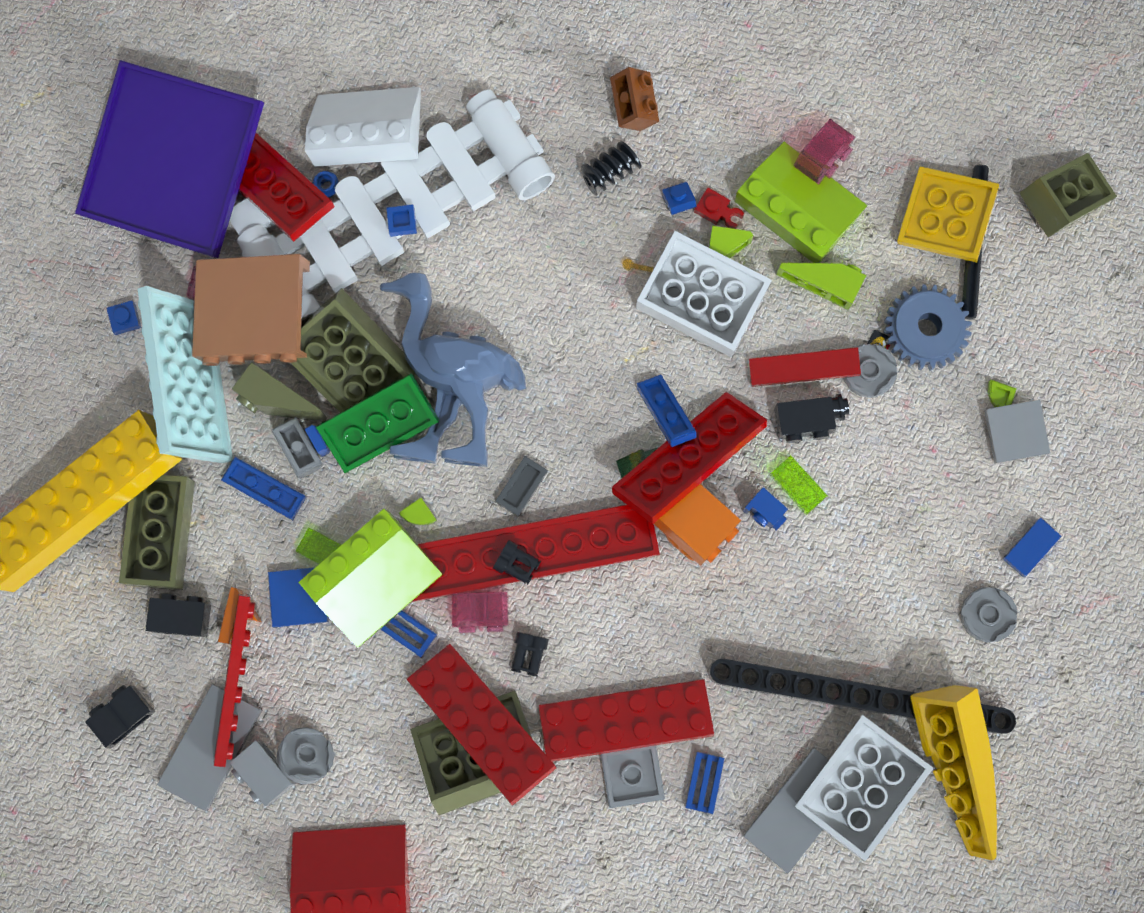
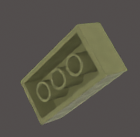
[119,475,195,590]

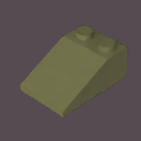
[1019,153,1117,238]
[232,362,327,422]

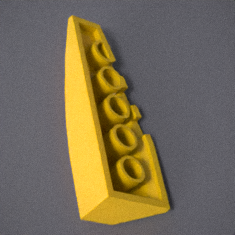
[910,685,997,860]

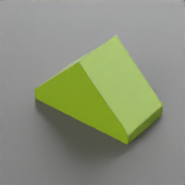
[709,226,754,258]

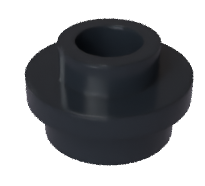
[832,393,849,421]

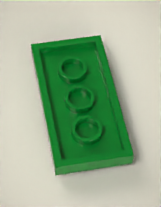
[316,373,439,473]

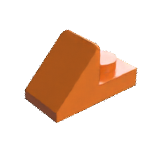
[218,587,262,645]

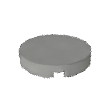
[844,344,897,398]
[960,587,1018,643]
[277,727,334,785]

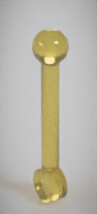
[623,259,654,272]

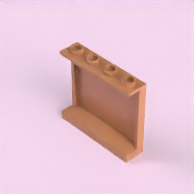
[192,254,310,366]

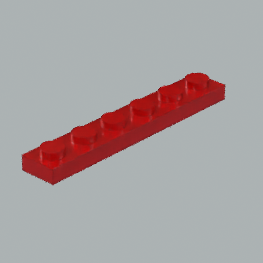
[213,594,255,767]

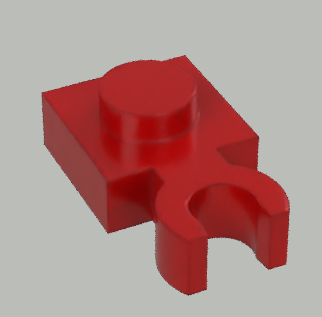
[694,188,744,229]

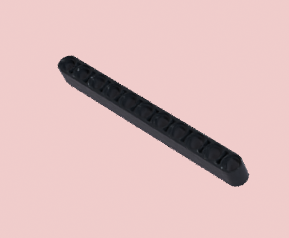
[708,659,1016,734]

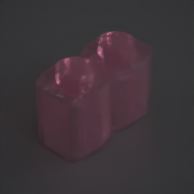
[452,592,510,633]

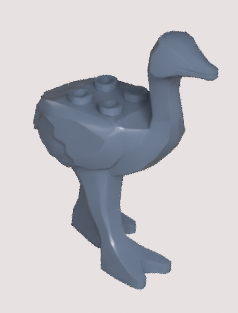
[380,273,526,467]

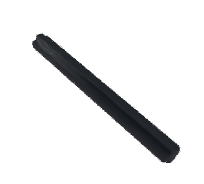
[961,164,989,320]

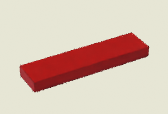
[749,347,861,387]

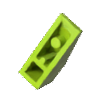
[776,263,867,310]

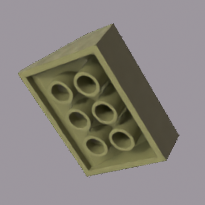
[291,288,415,412]
[410,690,533,815]

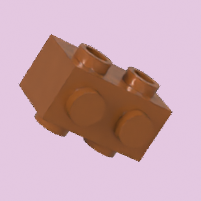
[610,67,659,132]

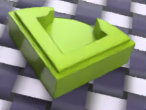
[988,380,1017,408]
[399,498,437,525]

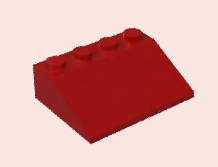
[290,824,410,913]

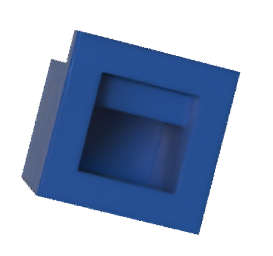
[743,487,788,531]

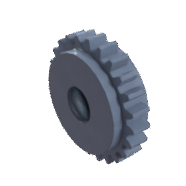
[884,284,972,371]

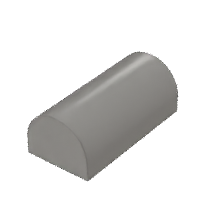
[272,417,322,479]

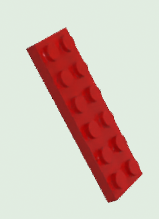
[239,133,335,242]
[612,392,767,524]
[407,644,557,806]
[539,679,714,762]

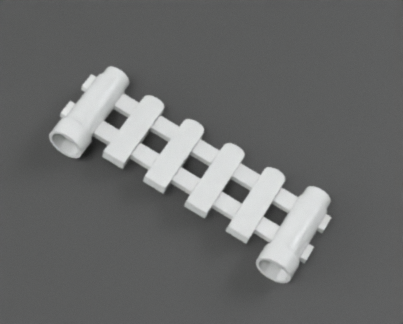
[237,90,555,325]

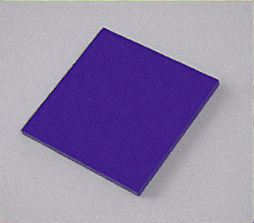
[75,60,264,258]

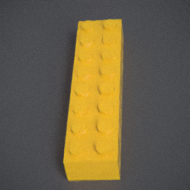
[0,410,182,592]

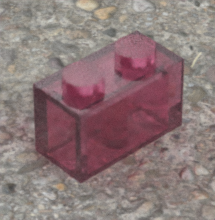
[794,119,855,185]

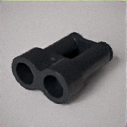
[492,540,541,585]
[511,632,549,677]

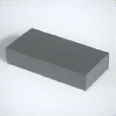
[495,456,548,517]

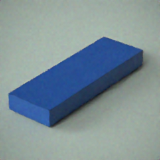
[637,375,696,447]
[221,457,307,521]

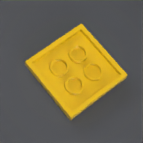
[897,166,999,263]

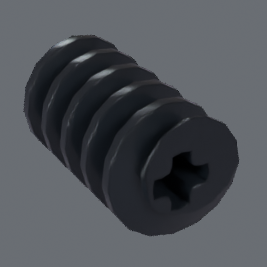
[581,141,641,196]

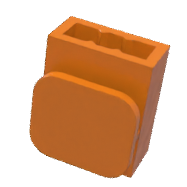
[654,484,741,566]

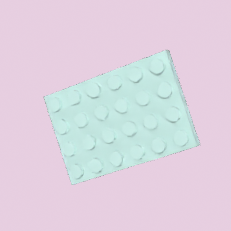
[138,286,233,463]

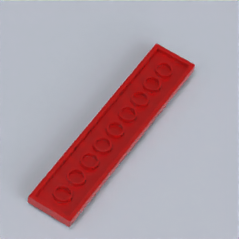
[411,505,660,603]

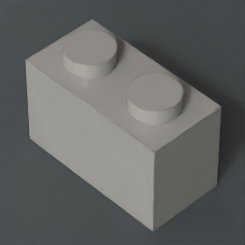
[230,740,296,806]

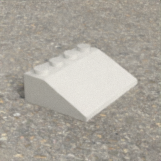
[305,87,421,167]
[636,231,772,358]
[795,715,933,861]

